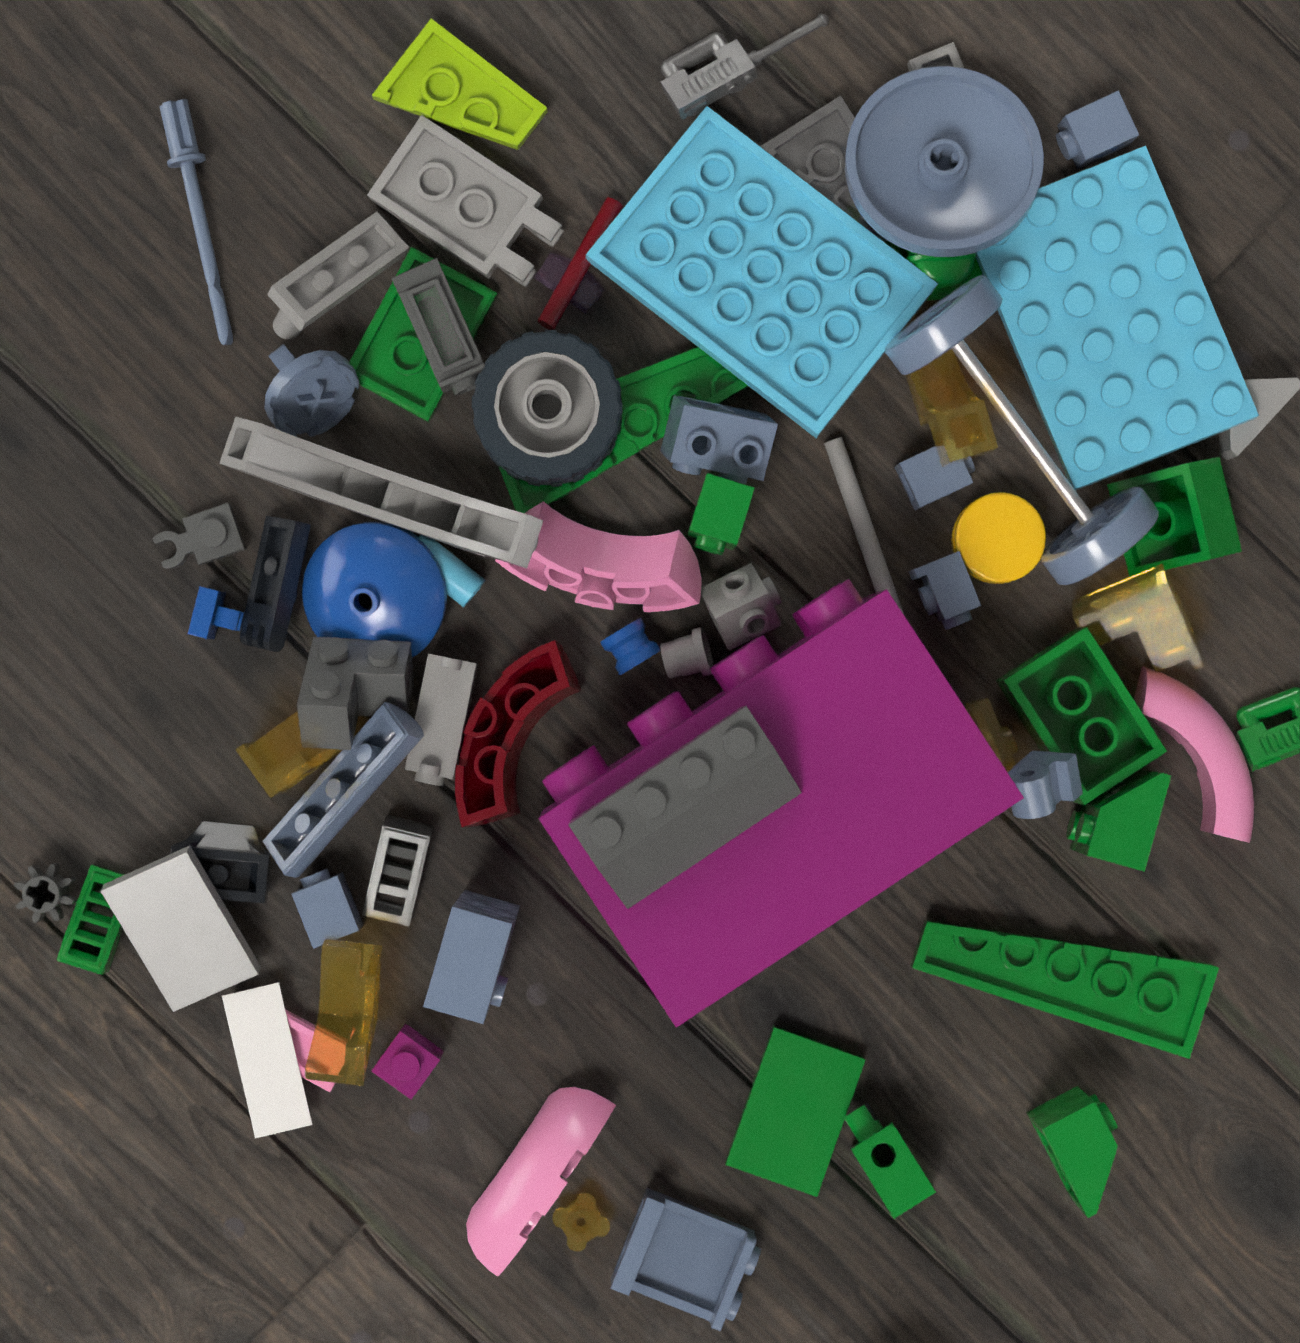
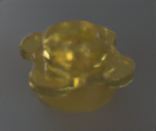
[552,1193,610,1251]

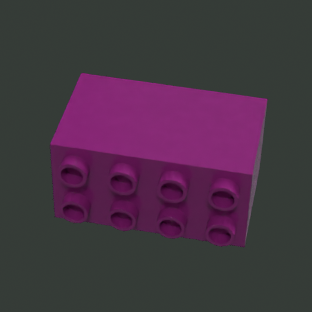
[538,579,1024,1028]

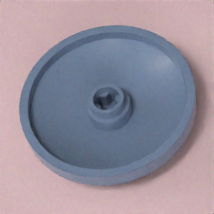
[845,66,1044,257]

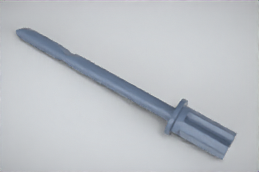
[159,99,233,345]

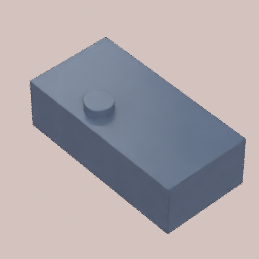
[423,890,520,1024]

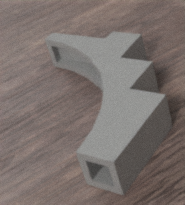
[219,417,543,568]

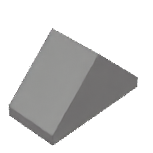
[1219,377,1300,460]

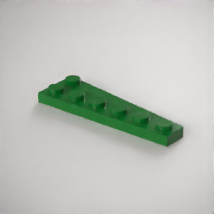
[499,347,749,513]
[910,920,1219,1059]

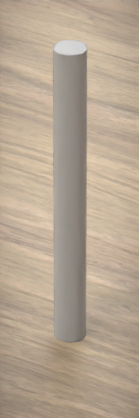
[824,437,904,614]

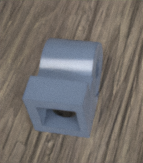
[1008,751,1083,819]

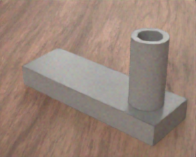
[267,212,409,340]

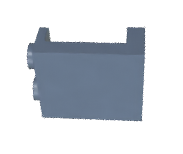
[611,1188,761,1331]

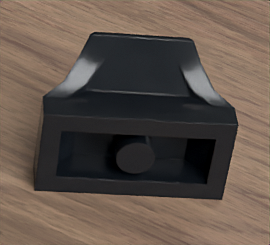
[170,821,271,904]

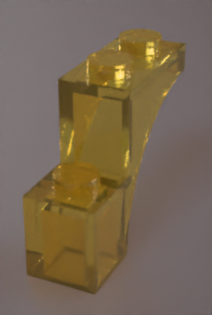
[906,349,998,467]

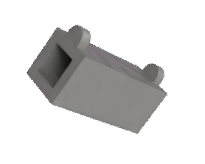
[405,654,479,786]

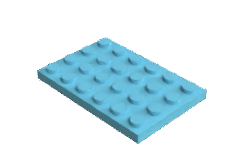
[586,106,938,439]
[976,146,1259,491]

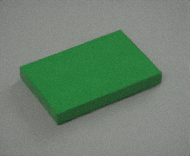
[349,247,498,423]
[725,1025,866,1197]

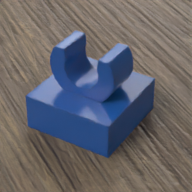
[188,586,245,640]

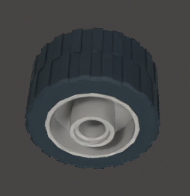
[471,330,623,487]

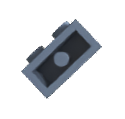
[660,395,778,484]

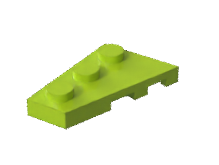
[372,18,548,150]

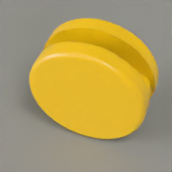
[951,492,1046,584]

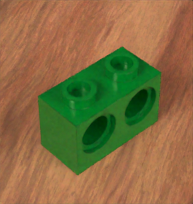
[687,473,755,556]

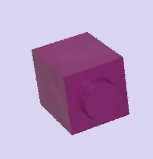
[371,1023,444,1100]

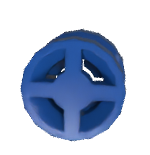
[600,617,661,675]

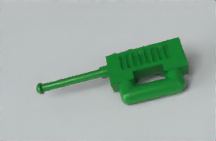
[1236,687,1300,771]

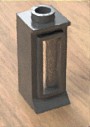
[391,258,485,396]

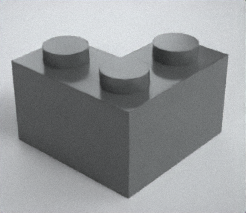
[297,637,414,750]

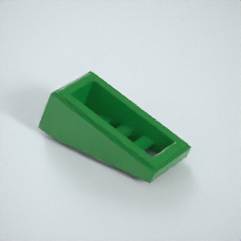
[56,864,125,975]

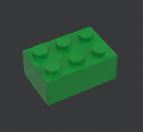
[995,627,1167,805]

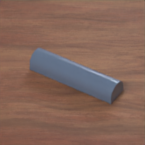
[263,702,424,878]

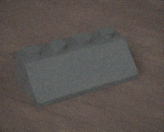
[568,706,802,909]

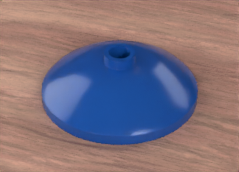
[302,522,447,657]

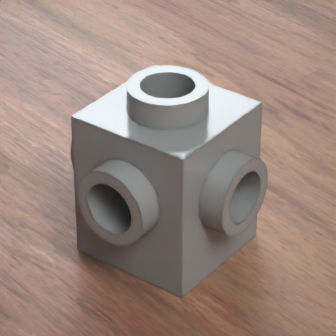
[701,563,782,650]

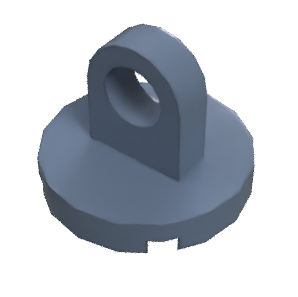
[264,344,359,437]

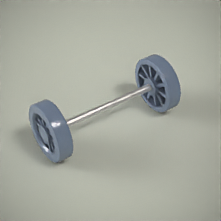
[885,275,1159,585]

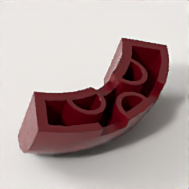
[455,640,581,827]

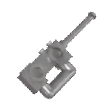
[661,13,829,120]

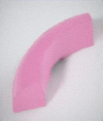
[495,502,702,612]
[1134,667,1254,843]
[466,1087,616,1276]

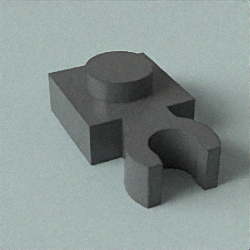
[153,503,247,569]

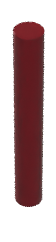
[537,197,623,330]

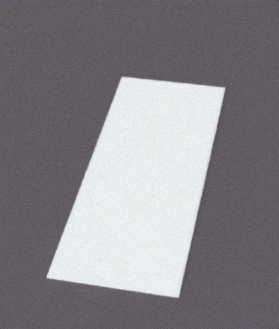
[222,982,312,1138]

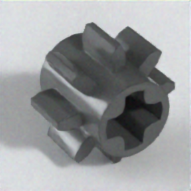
[14,862,78,923]

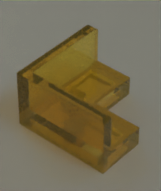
[1072,563,1204,672]
[236,711,358,798]
[305,939,382,1086]

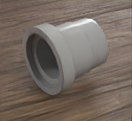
[661,627,714,679]

